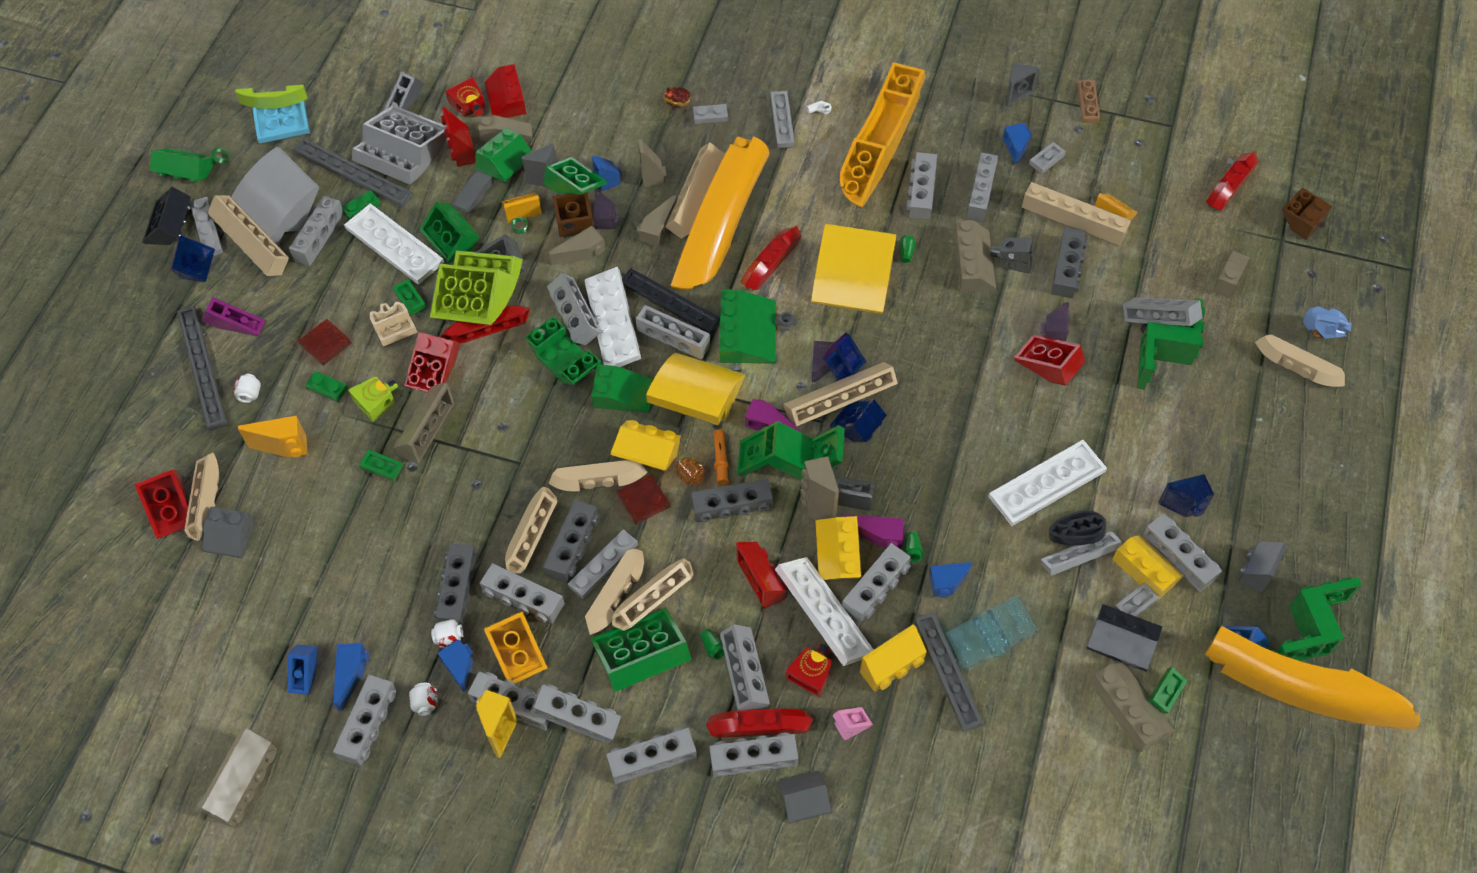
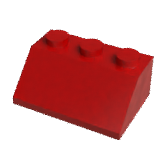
[484,64,527,118]
[736,541,787,609]

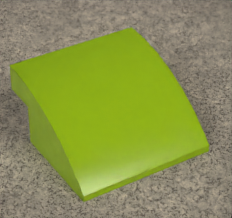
[430,251,523,325]

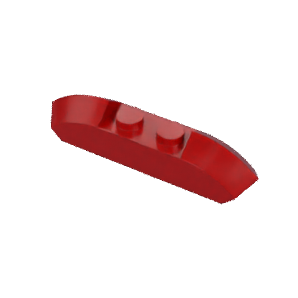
[1206,151,1259,211]
[741,226,802,290]
[440,305,530,344]
[705,709,813,738]

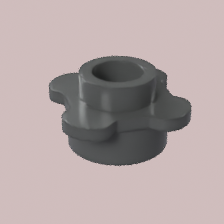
[775,312,797,331]

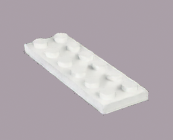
[344,204,444,285]
[584,267,641,367]
[988,440,1107,526]
[775,557,874,666]

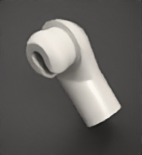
[806,101,832,114]

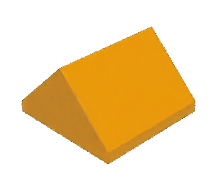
[501,192,542,223]
[1095,193,1138,220]

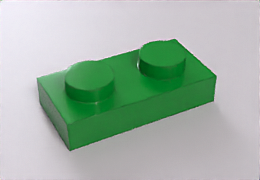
[342,190,381,220]
[392,279,426,316]
[305,371,348,402]
[359,449,403,482]
[1148,667,1188,714]

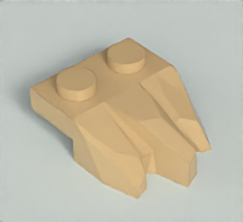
[370,302,417,346]

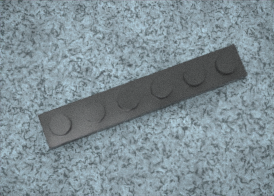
[914,612,983,732]

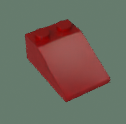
[1014,334,1085,386]
[134,469,189,539]

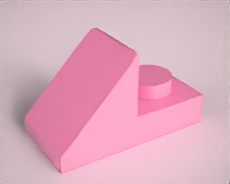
[832,707,873,740]

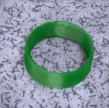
[211,148,229,163]
[511,217,529,234]

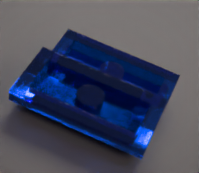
[822,332,867,381]

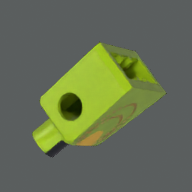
[348,377,398,422]

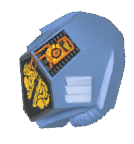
[1303,307,1352,340]

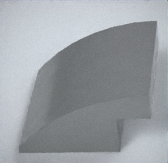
[352,105,446,184]
[231,147,319,246]

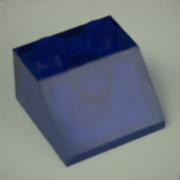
[830,399,887,442]
[1158,474,1214,517]

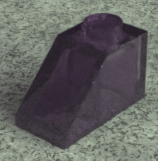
[593,190,620,229]
[1040,302,1069,342]
[811,341,836,382]

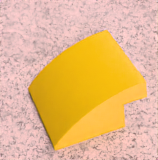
[811,224,896,314]
[646,353,745,425]

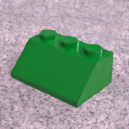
[476,128,532,182]
[150,148,216,182]
[419,202,480,263]

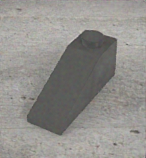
[384,72,424,110]

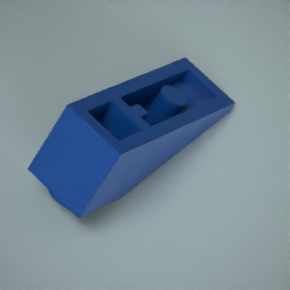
[333,643,369,711]

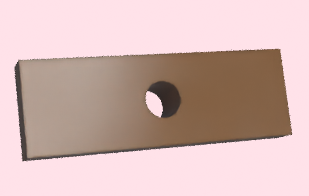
[1077,80,1100,123]

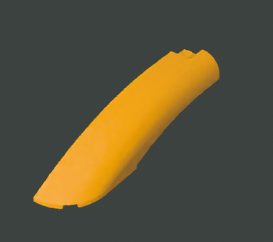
[840,62,926,208]
[671,136,769,290]
[1204,626,1421,729]

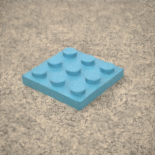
[252,101,310,144]

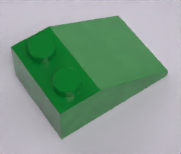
[544,157,607,194]
[592,364,654,413]

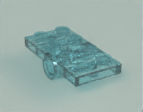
[945,595,1039,671]

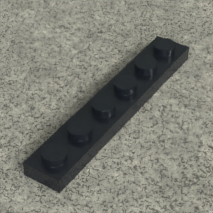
[622,268,720,335]

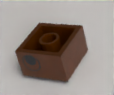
[552,192,594,237]

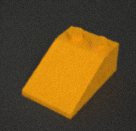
[238,416,308,458]
[484,611,547,683]

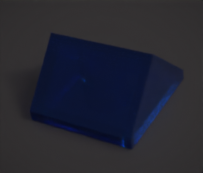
[171,235,215,282]

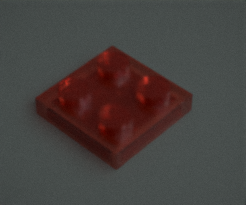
[298,319,352,366]
[617,474,670,525]

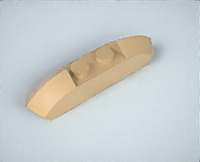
[1255,335,1345,387]
[184,453,219,541]
[549,460,647,491]
[505,487,557,574]
[585,549,644,635]
[612,558,693,630]

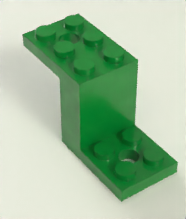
[1137,298,1205,390]
[737,421,844,480]
[1275,577,1362,661]

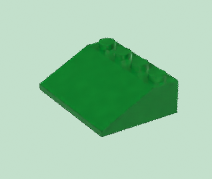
[719,289,776,364]
[590,607,691,692]

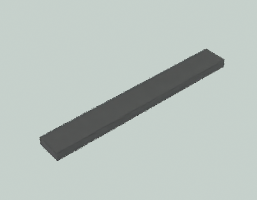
[293,138,413,208]
[177,306,228,431]

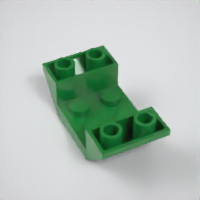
[525,316,601,385]

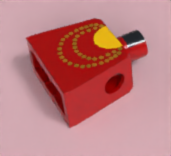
[445,77,485,116]
[785,644,832,698]

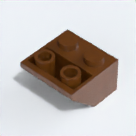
[1282,187,1333,240]

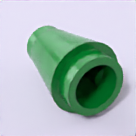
[898,235,916,263]
[904,532,924,563]
[700,629,725,660]

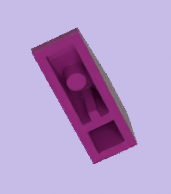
[201,297,265,336]
[745,399,800,432]
[844,514,904,549]

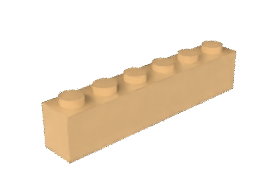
[665,142,725,239]
[1022,182,1131,246]
[208,196,289,276]
[783,362,898,426]

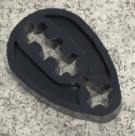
[1049,510,1106,545]

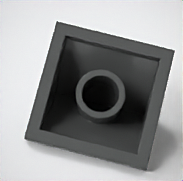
[1005,63,1039,106]
[521,143,558,187]
[836,476,875,511]
[778,771,831,824]

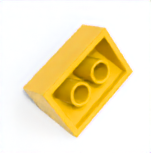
[611,420,681,471]
[815,516,861,580]
[1112,534,1185,600]
[860,624,927,692]
[476,690,518,758]

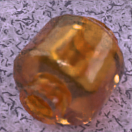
[676,457,705,486]

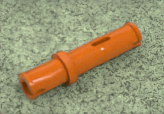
[713,430,729,486]

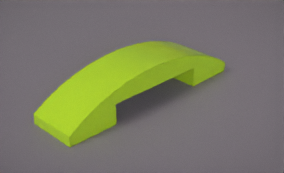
[235,85,307,109]

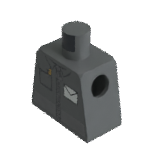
[990,238,1033,274]

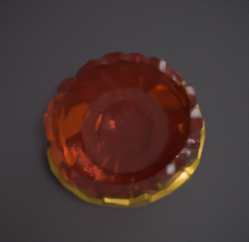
[663,87,690,108]

